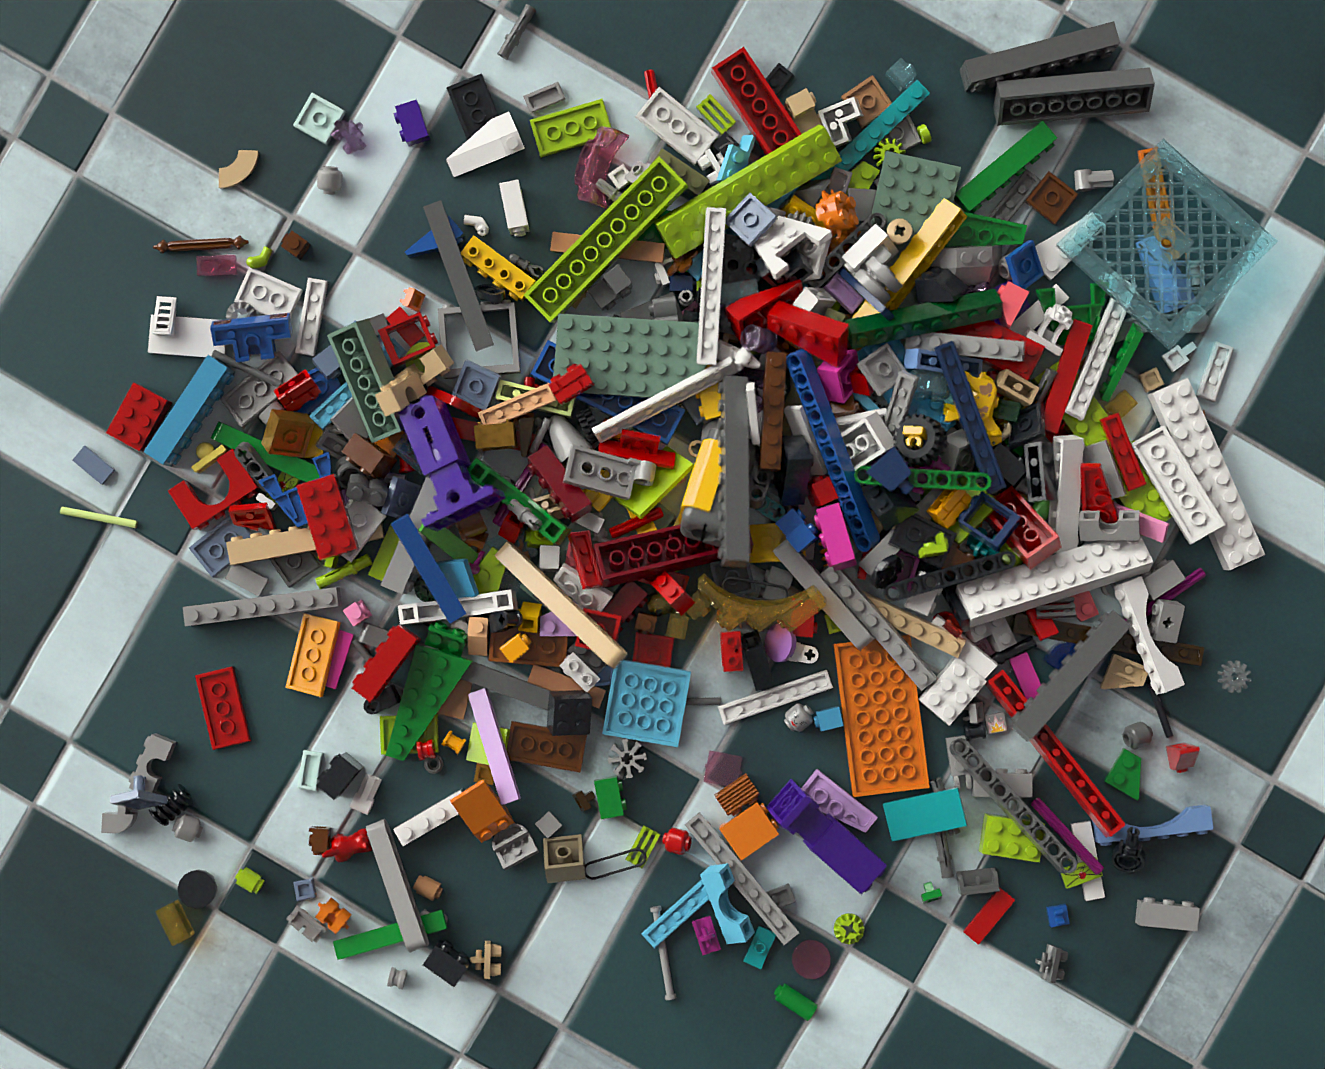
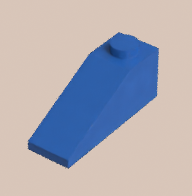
[405,216,465,258]

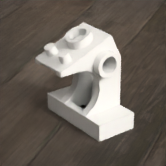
[1024,303,1073,356]

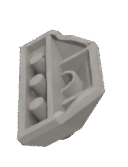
[930,245,1002,286]

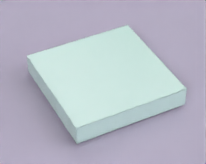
[293,93,346,145]

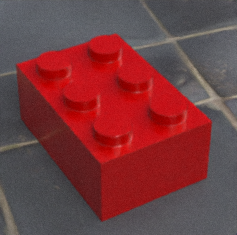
[106,382,173,452]

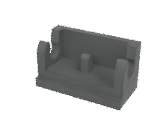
[956,867,1000,895]

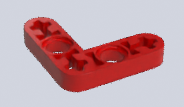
[426,386,483,421]

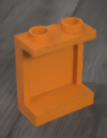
[719,801,780,861]

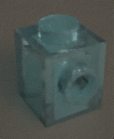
[885,58,917,92]

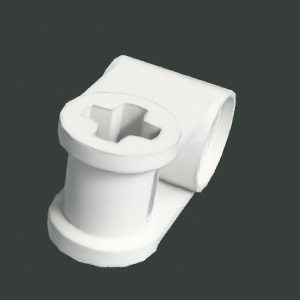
[787,642,818,663]

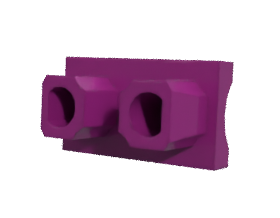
[692,916,721,955]

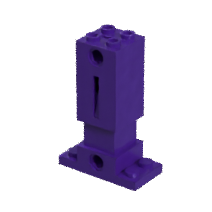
[398,395,506,532]
[766,779,887,895]

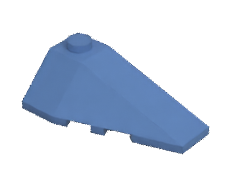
[1135,236,1196,315]

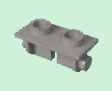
[287,906,327,943]

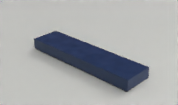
[838,267,894,321]

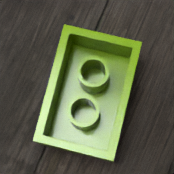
[978,813,1045,862]

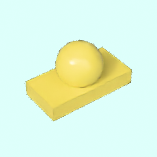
[191,442,230,473]

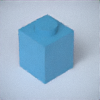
[813,706,844,731]

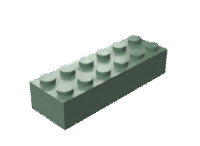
[327,318,405,443]

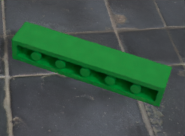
[954,121,1057,214]

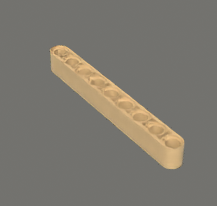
[495,541,627,669]

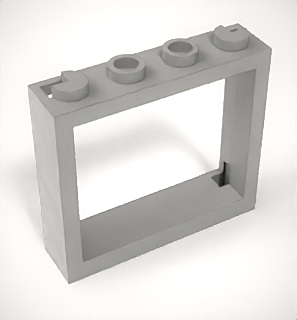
[438,300,521,379]

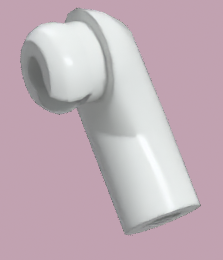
[464,215,489,236]

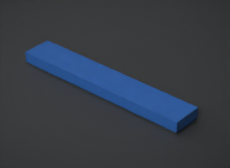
[391,514,467,624]

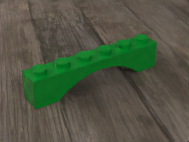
[468,458,571,545]

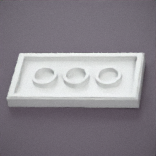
[635,87,719,166]
[148,315,227,358]

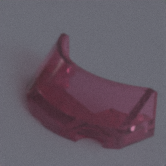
[575,126,629,209]

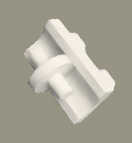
[697,148,724,186]

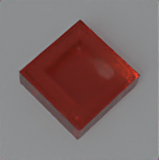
[942,615,963,638]

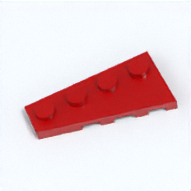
[1080,463,1119,524]

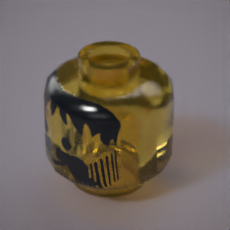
[647,591,674,617]

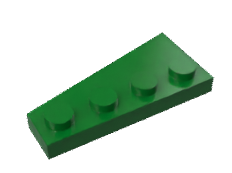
[1099,323,1144,402]

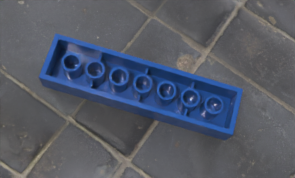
[530,340,685,446]

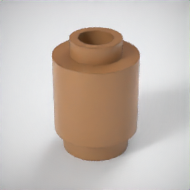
[413,875,443,901]

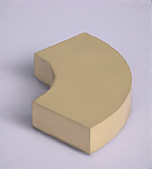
[219,150,259,189]

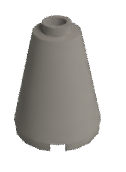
[548,415,594,469]

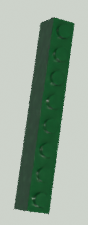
[845,289,1003,349]

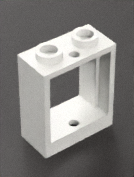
[499,180,530,237]
[842,224,899,281]

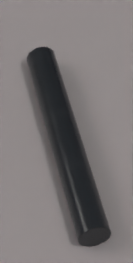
[1147,682,1173,738]

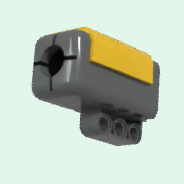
[679,429,773,547]

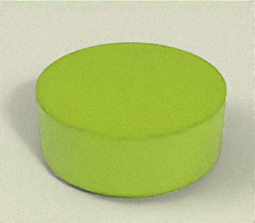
[917,124,932,144]

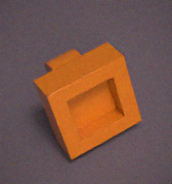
[400,287,426,312]

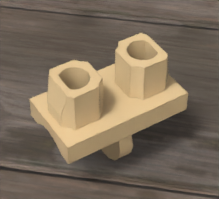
[470,941,501,979]

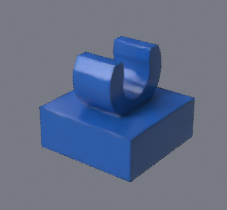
[1046,904,1070,927]

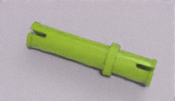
[315,554,373,589]

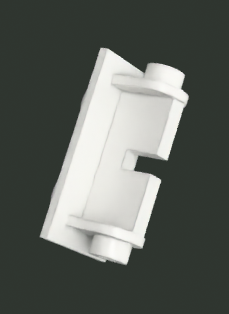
[559,652,600,692]

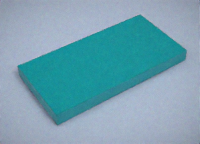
[883,787,968,841]

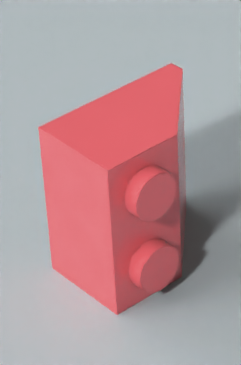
[997,281,1029,329]

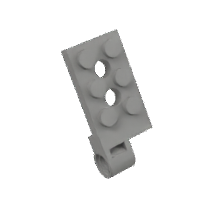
[563,444,657,500]

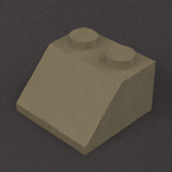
[543,834,586,883]

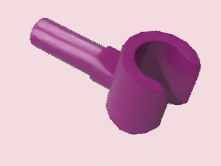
[469,550,485,575]

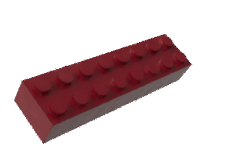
[593,524,754,588]

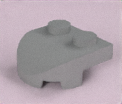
[492,823,539,871]

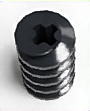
[149,784,193,826]

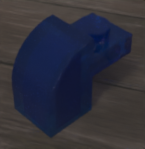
[1042,642,1076,670]

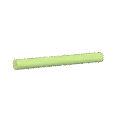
[60,507,138,528]

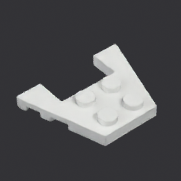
[753,215,832,279]

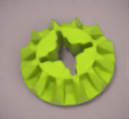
[833,913,865,945]

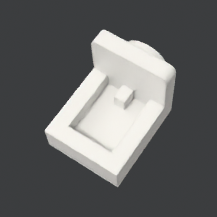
[654,256,673,288]

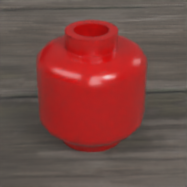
[662,828,692,855]

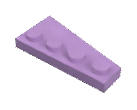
[802,769,878,832]

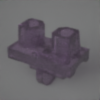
[331,120,366,154]

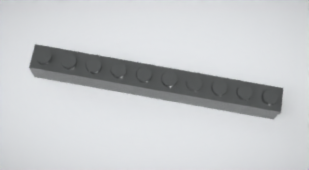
[718,375,749,567]

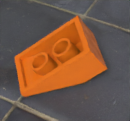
[450,779,514,843]

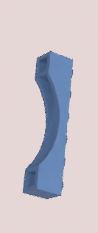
[1092,805,1213,846]

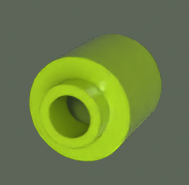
[235,867,265,894]

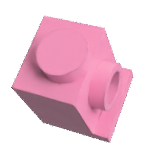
[343,599,372,626]

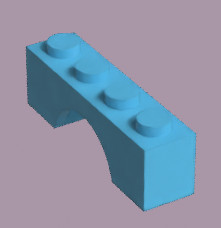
[700,863,755,944]

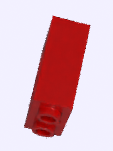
[378,312,438,368]
[720,630,743,672]

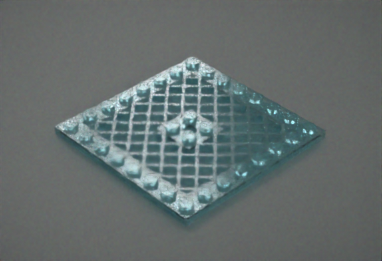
[1056,138,1278,350]

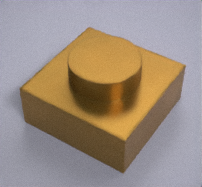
[474,763,494,785]

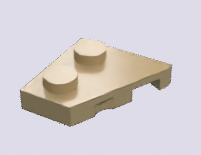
[1100,654,1148,689]

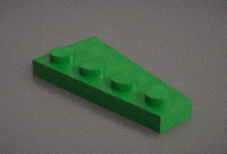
[945,212,1027,247]

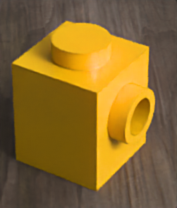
[518,602,542,633]

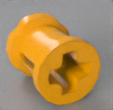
[441,731,467,755]

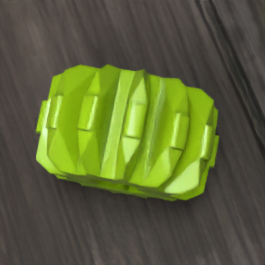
[873,138,906,166]

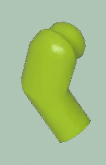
[246,246,273,269]

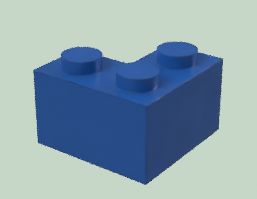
[775,508,820,553]

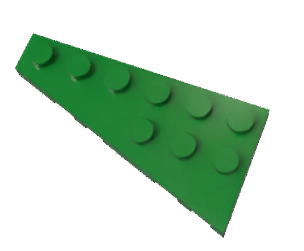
[385,644,473,761]

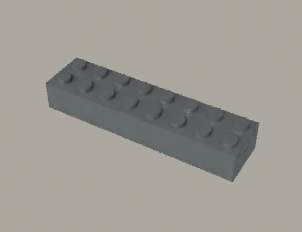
[960,21,1120,93]
[994,67,1155,126]

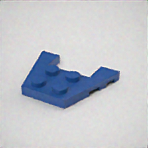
[259,452,332,527]

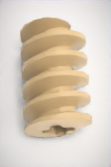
[886,219,912,245]

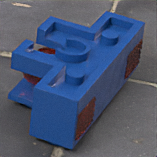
[210,313,292,362]

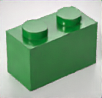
[594,775,627,819]

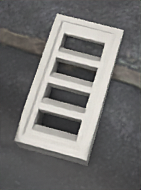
[152,296,177,336]

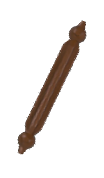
[153,235,249,254]

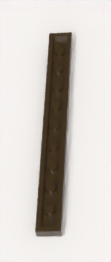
[1012,613,1204,666]

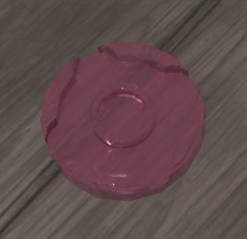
[792,940,830,979]

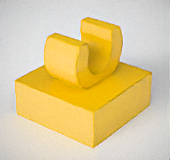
[903,426,927,448]

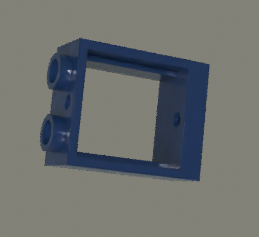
[958,491,1021,553]

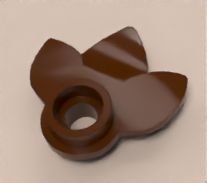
[667,248,698,276]

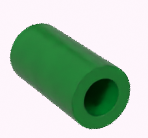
[774,983,818,1021]

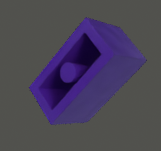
[393,99,430,146]

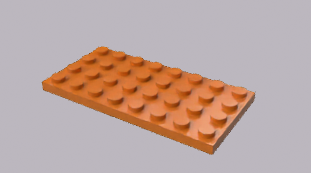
[833,635,930,797]

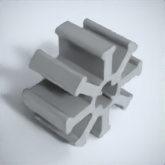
[608,738,647,778]

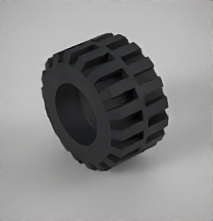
[893,414,948,466]

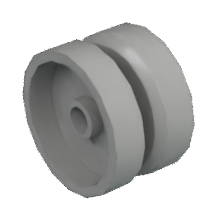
[853,256,903,305]

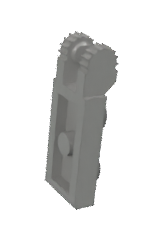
[945,735,972,791]

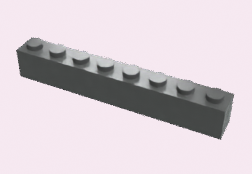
[1010,610,1131,742]

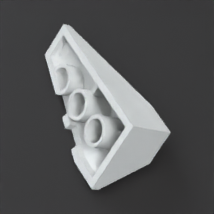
[446,112,524,177]

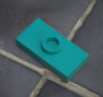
[743,925,776,969]

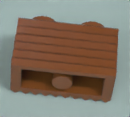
[714,773,760,816]

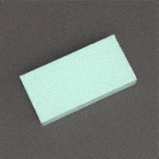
[297,750,323,791]

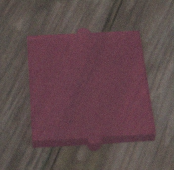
[703,750,742,786]

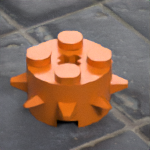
[816,189,859,238]

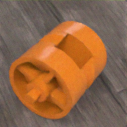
[315,898,352,934]

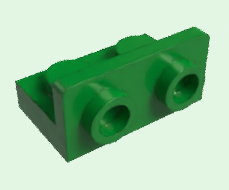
[425,621,468,657]

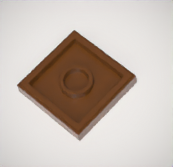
[1025,171,1079,225]

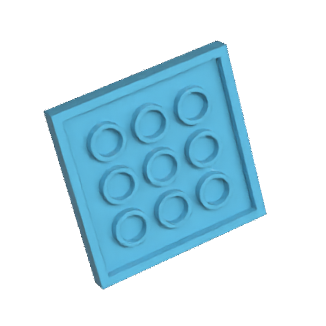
[602,659,691,747]

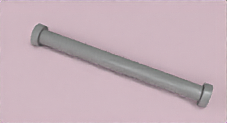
[650,906,677,1000]

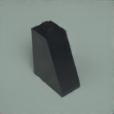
[741,630,774,691]

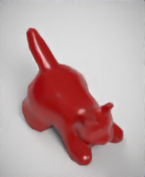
[322,828,373,862]

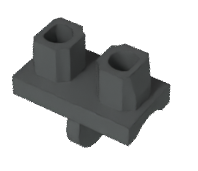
[1035,944,1068,983]

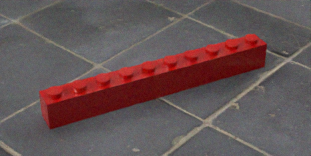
[985,670,1126,837]

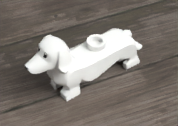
[717,339,761,371]

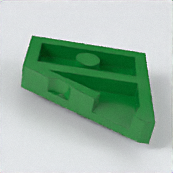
[1104,748,1141,800]

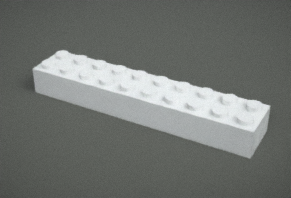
[1147,378,1265,570]
[956,535,1153,628]

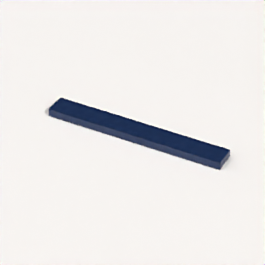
[934,340,1006,494]

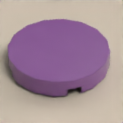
[765,624,796,662]

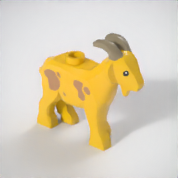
[942,371,1012,446]

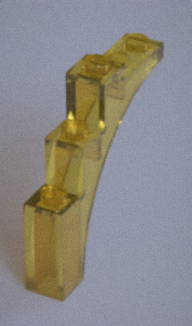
[698,574,827,632]

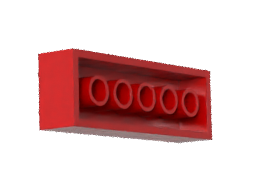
[711,47,802,155]
[933,320,1045,381]

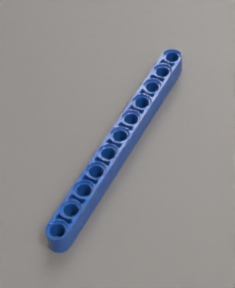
[786,349,880,552]

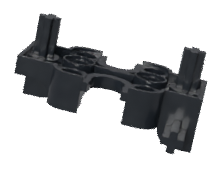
[682,234,761,335]

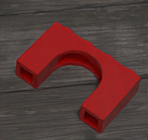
[168,449,260,531]

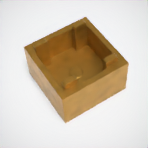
[261,409,315,458]
[474,419,518,452]

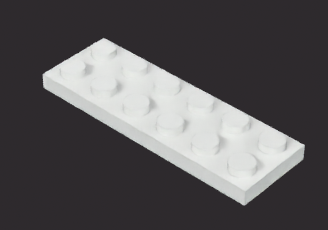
[1131,425,1225,544]

